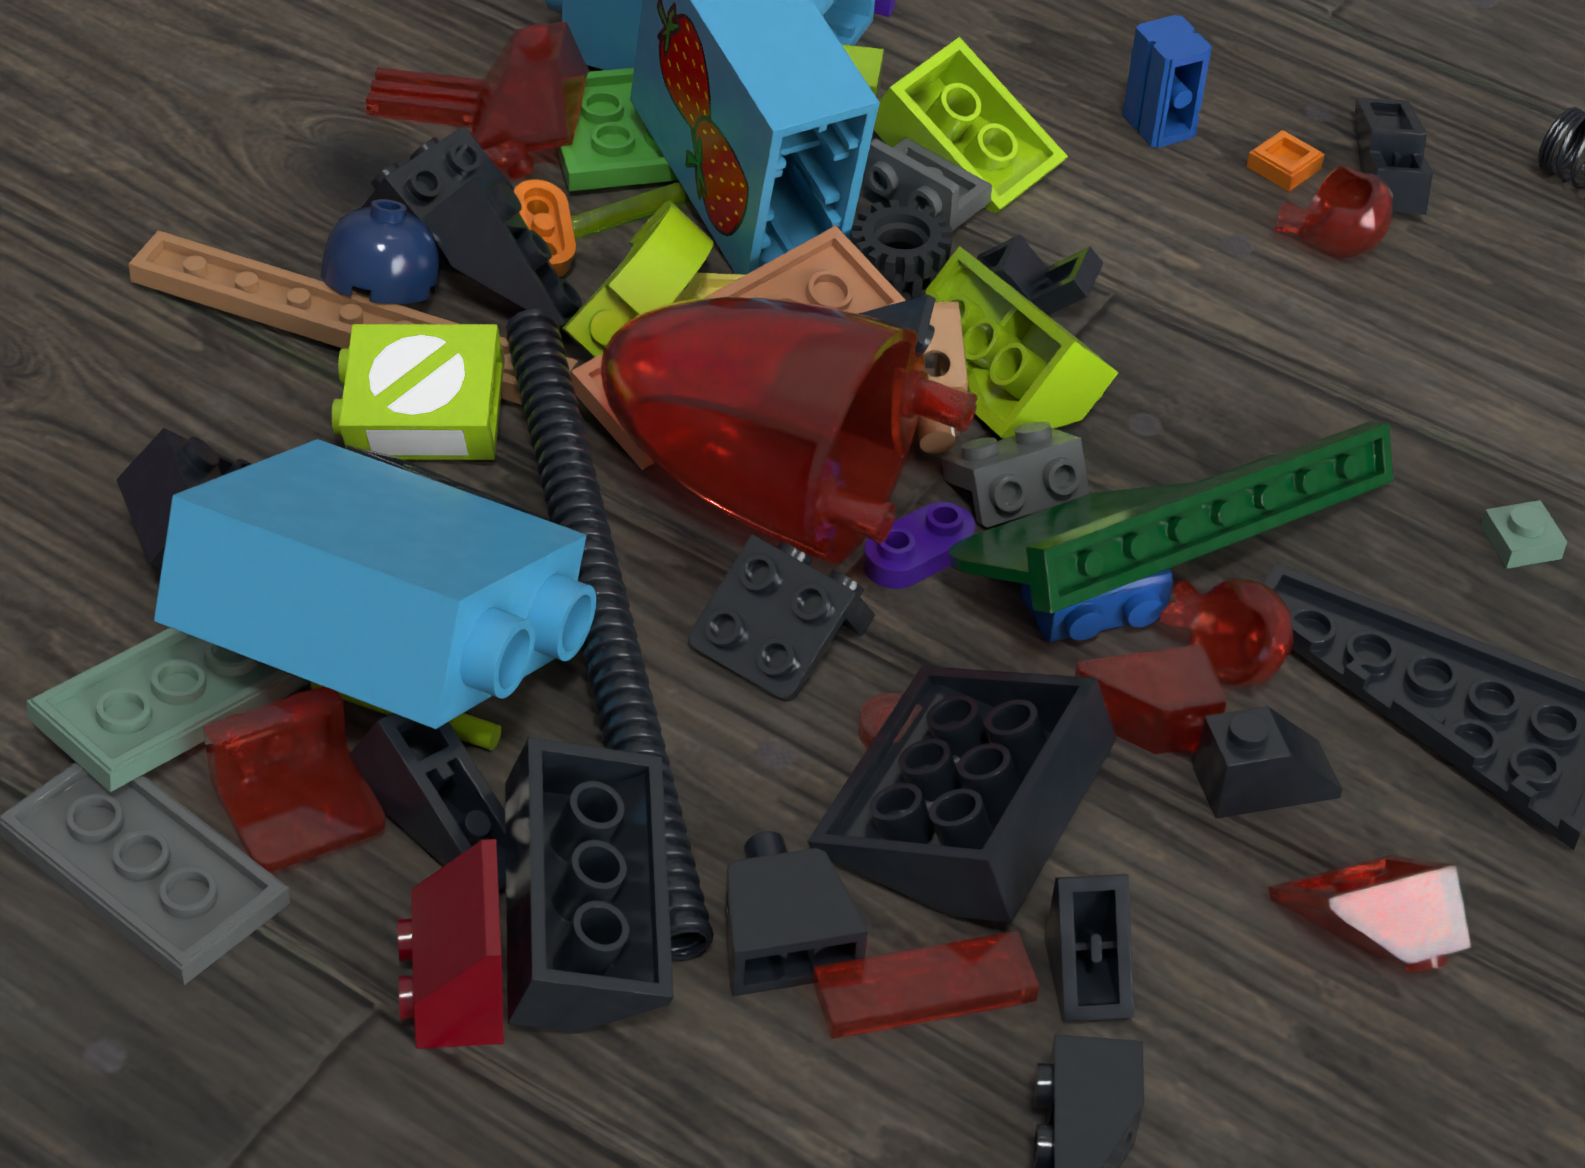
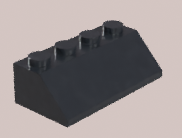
[505,737,674,1032]

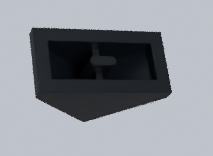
[1044,873,1135,1022]

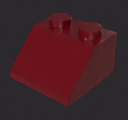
[398,839,504,1049]

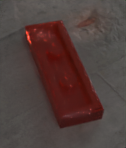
[813,931,1039,1039]

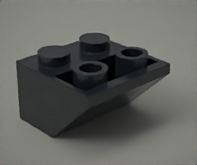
[116,428,252,569]

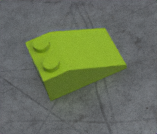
[874,37,1068,214]

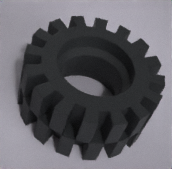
[850,199,953,299]

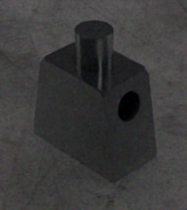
[725,831,868,997]

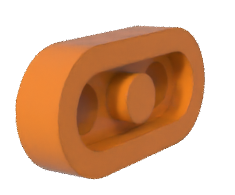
[514,179,576,277]

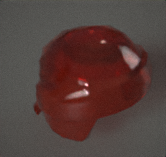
[1274,165,1393,258]
[1160,579,1294,688]

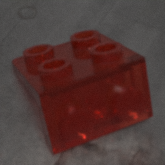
[203,686,385,872]

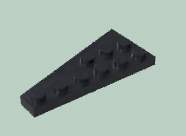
[1249,562,1585,850]

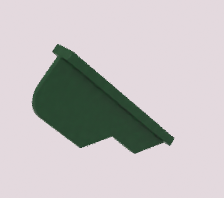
[949,421,1394,614]

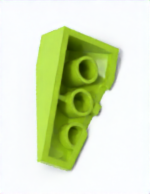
[925,246,1119,439]

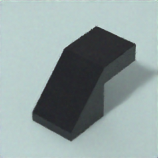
[976,234,1103,315]

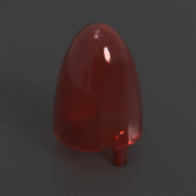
[600,297,978,564]

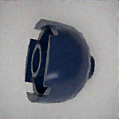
[320,199,439,304]

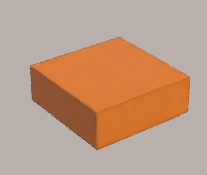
[1246,130,1325,192]

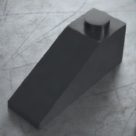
[348,713,506,893]

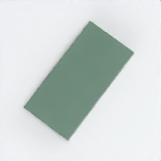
[26,627,311,792]

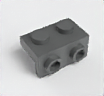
[863,137,992,231]
[941,422,1089,527]

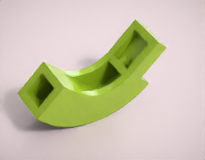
[562,201,713,358]

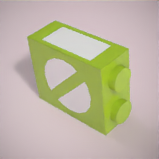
[332,324,505,460]

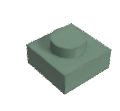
[1480,500,1567,569]

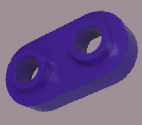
[863,502,975,589]

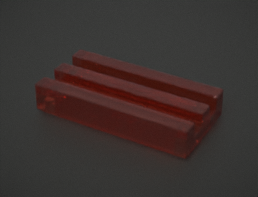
[366,67,484,127]

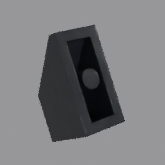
[1193,706,1342,819]

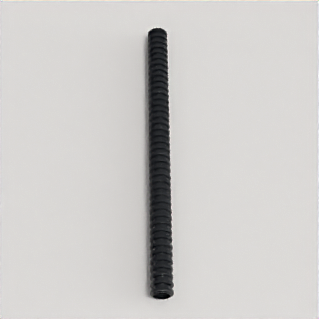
[505,309,714,961]

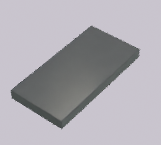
[0,762,291,985]

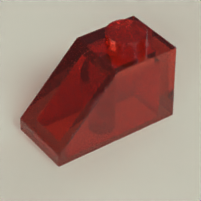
[1075,644,1227,754]

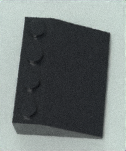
[807,666,1117,923]

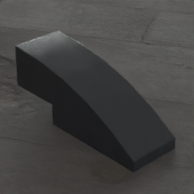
[1355,97,1433,215]

